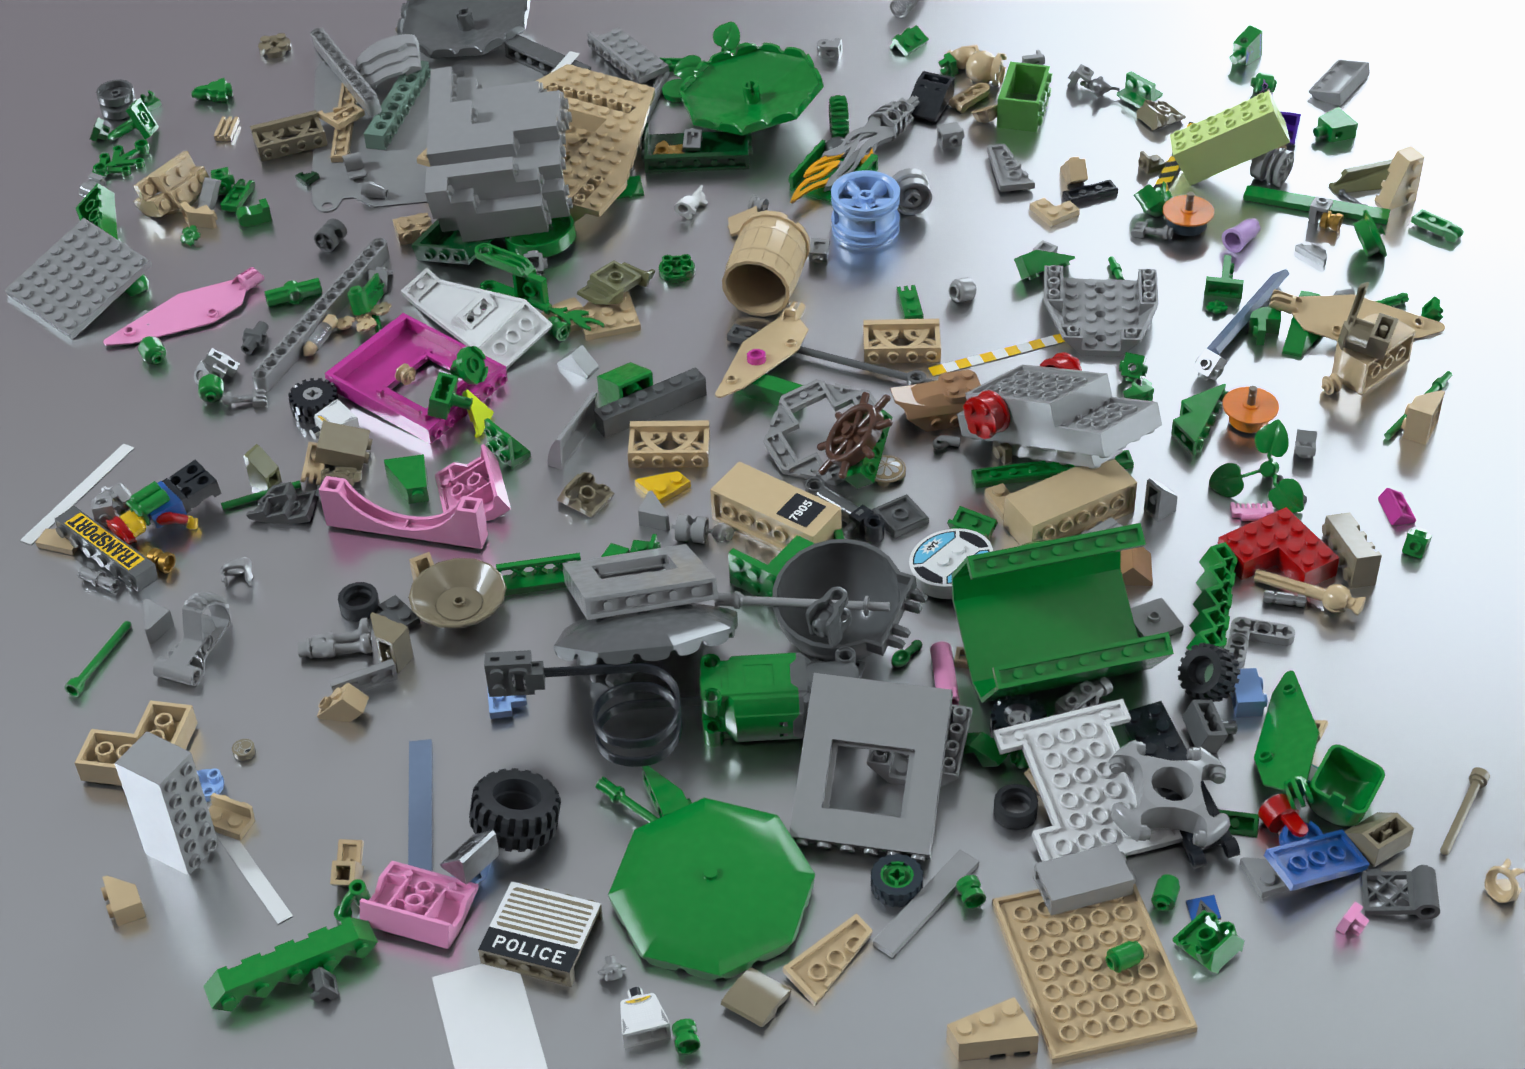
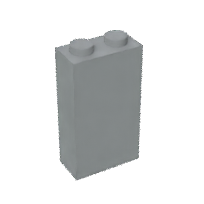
[1033,843,1136,916]

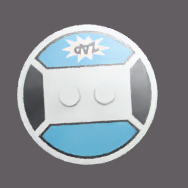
[909,529,993,599]

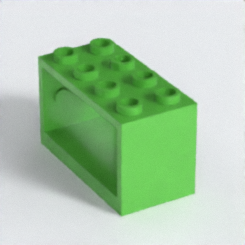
[996,61,1053,132]

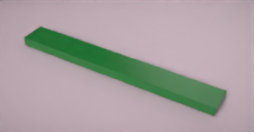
[1243,185,1391,225]
[971,450,1134,488]

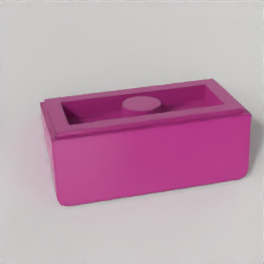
[1378,488,1417,526]

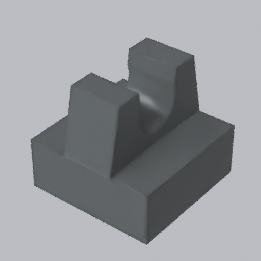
[308,967,339,1002]

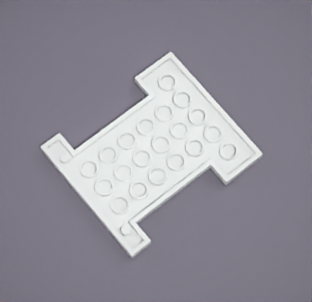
[993,699,1182,862]

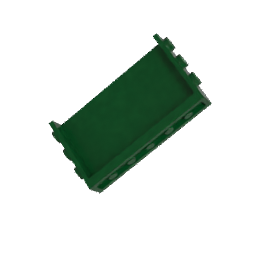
[641,123,752,173]
[412,219,494,265]

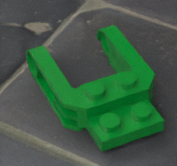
[474,243,549,309]

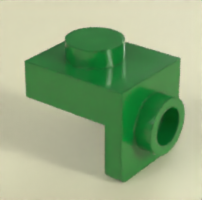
[1402,527,1432,559]

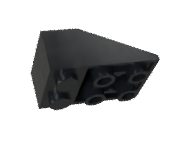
[910,71,955,122]

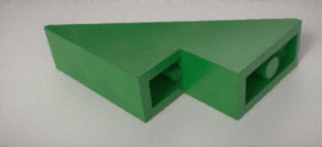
[1171,383,1229,456]

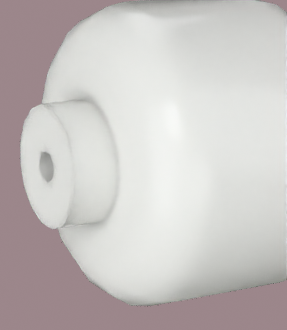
[712,523,734,542]

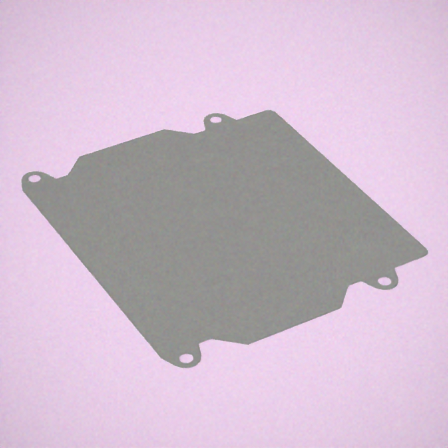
[312,45,543,212]

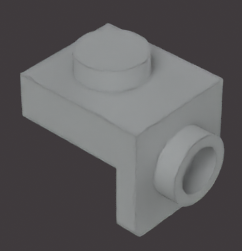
[1067,63,1095,89]
[808,238,830,263]
[1294,428,1317,458]

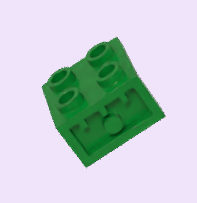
[484,418,531,468]

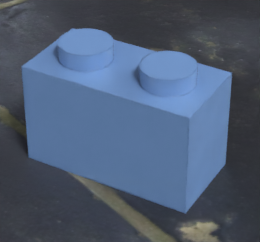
[1229,668,1268,718]

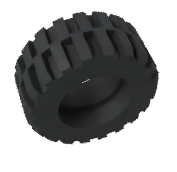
[469,768,561,852]

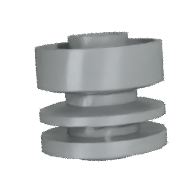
[1250,148,1295,187]

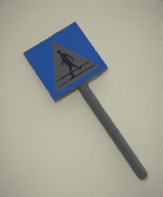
[1186,895,1221,921]

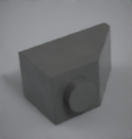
[1144,478,1178,521]

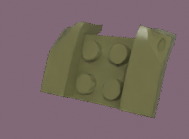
[577,260,655,305]

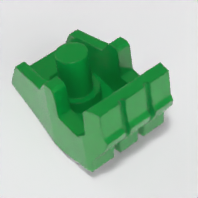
[1123,378,1154,401]

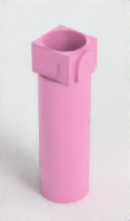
[930,641,960,705]

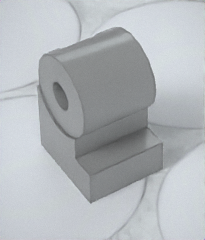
[817,38,842,60]
[79,173,108,198]

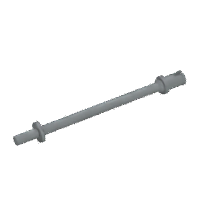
[714,591,890,616]

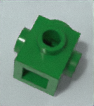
[211,167,235,195]
[1119,352,1148,383]

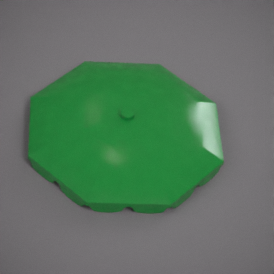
[679,43,824,135]
[608,798,815,980]

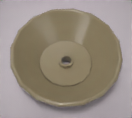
[408,558,506,629]

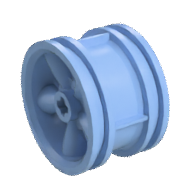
[831,170,900,248]

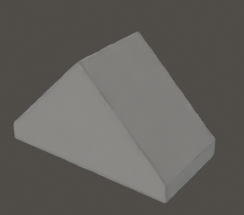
[557,345,599,379]
[638,490,670,531]
[143,599,174,644]

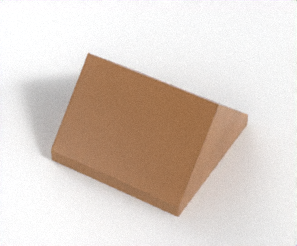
[1121,547,1153,586]

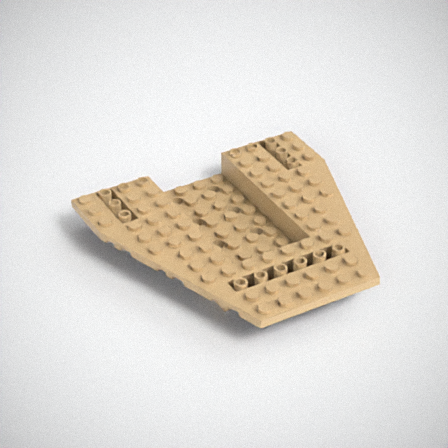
[417,64,655,222]

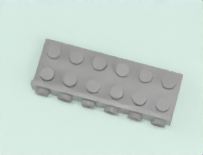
[587,28,669,84]

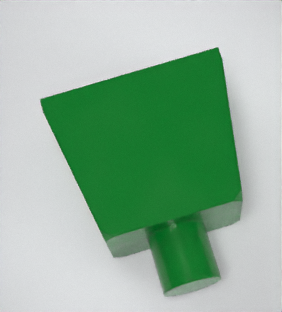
[1313,107,1358,143]

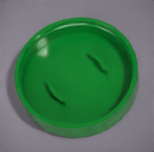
[504,214,576,258]

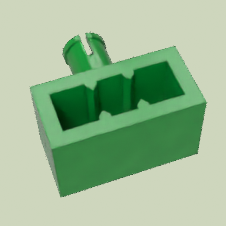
[427,372,473,420]

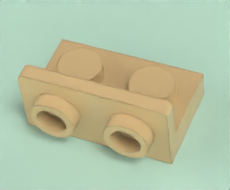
[209,793,255,841]

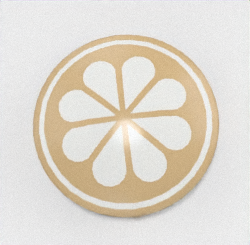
[875,455,906,487]

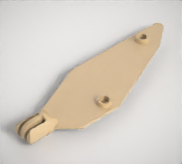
[1269,289,1445,341]
[715,301,808,398]

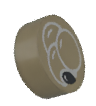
[232,739,256,761]

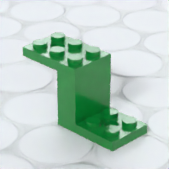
[728,535,815,597]

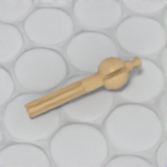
[1254,569,1366,616]

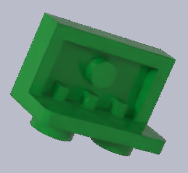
[890,25,929,57]
[947,506,998,540]

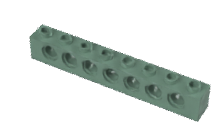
[364,61,431,150]

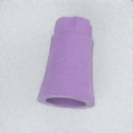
[1222,218,1261,253]

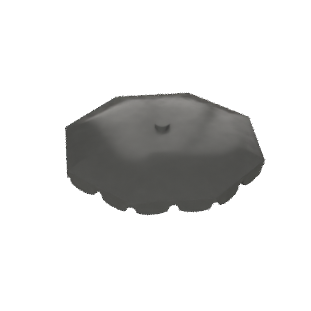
[397,0,531,58]
[554,603,738,665]

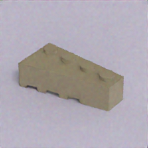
[1322,512,1382,589]

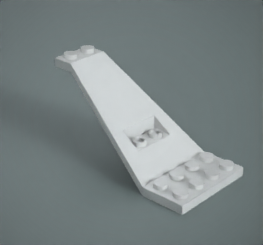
[401,268,553,370]

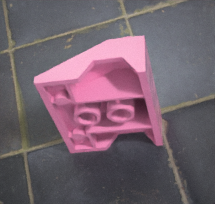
[435,444,511,521]
[360,861,479,949]

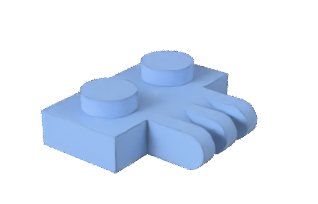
[487,686,527,719]

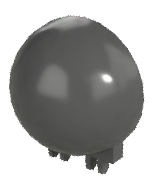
[773,539,928,662]

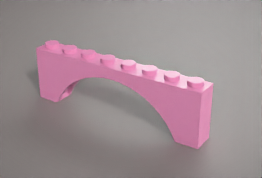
[319,476,488,549]

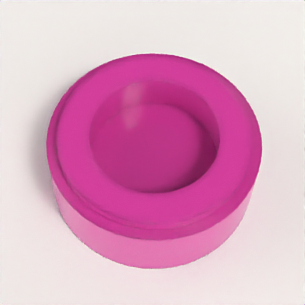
[747,349,766,365]

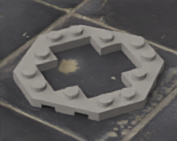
[763,379,877,485]

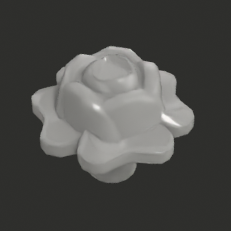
[598,955,627,981]

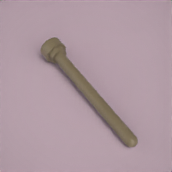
[1440,767,1490,855]

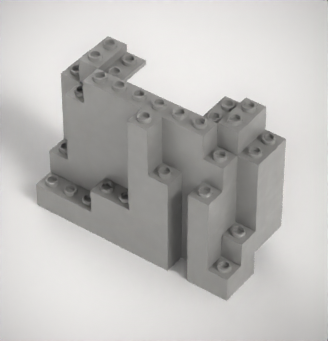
[425,66,573,242]

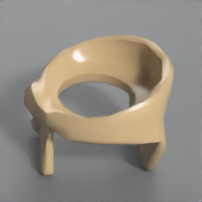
[1484,858,1525,903]

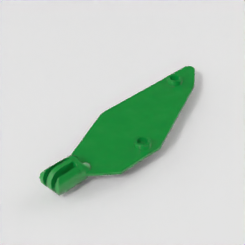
[1254,670,1320,810]

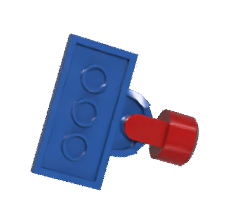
[1258,794,1370,891]

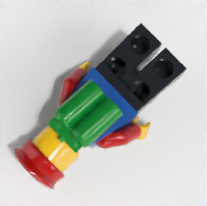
[106,459,222,545]

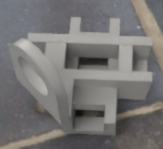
[194,348,240,384]

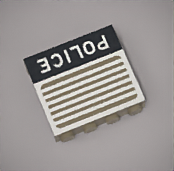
[478,881,603,987]

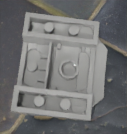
[356,34,421,90]

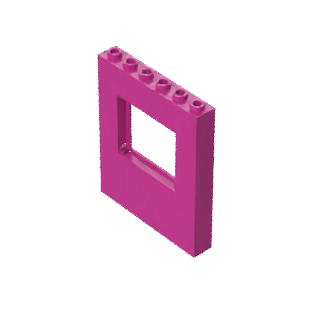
[325,313,508,444]

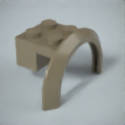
[1338,282,1399,360]

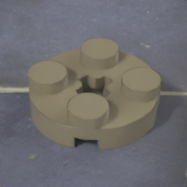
[258,33,292,58]
[321,467,362,486]

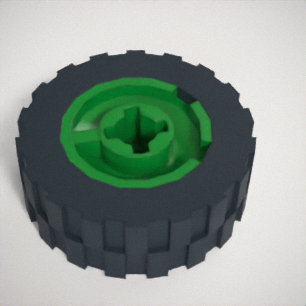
[871,854,923,907]

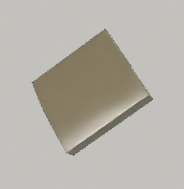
[721,967,792,1027]

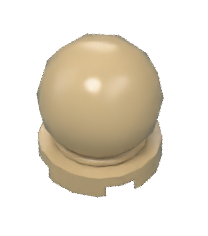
[966,50,1007,87]

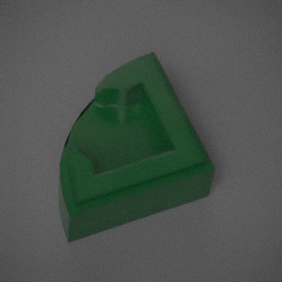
[295,171,320,187]

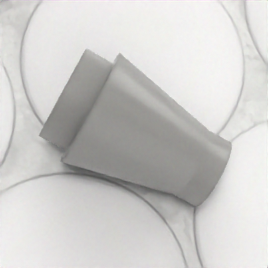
[361,181,388,199]

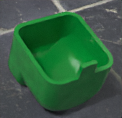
[1305,744,1385,826]

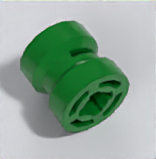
[547,316,571,341]
[956,875,986,909]
[671,1019,701,1054]

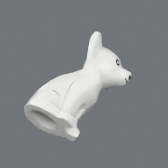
[674,185,708,219]

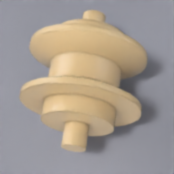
[395,363,416,385]
[1321,373,1343,395]

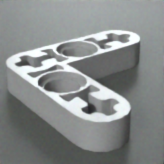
[1227,617,1295,669]

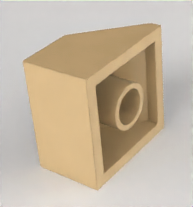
[1401,390,1445,445]

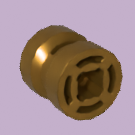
[1320,211,1344,232]
[146,548,176,573]

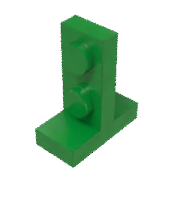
[1204,255,1244,299]

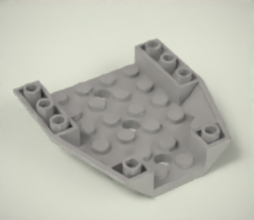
[1044,265,1159,357]

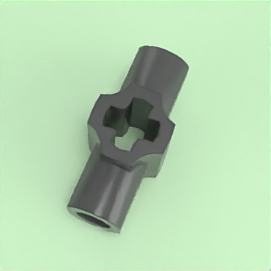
[241,321,269,355]

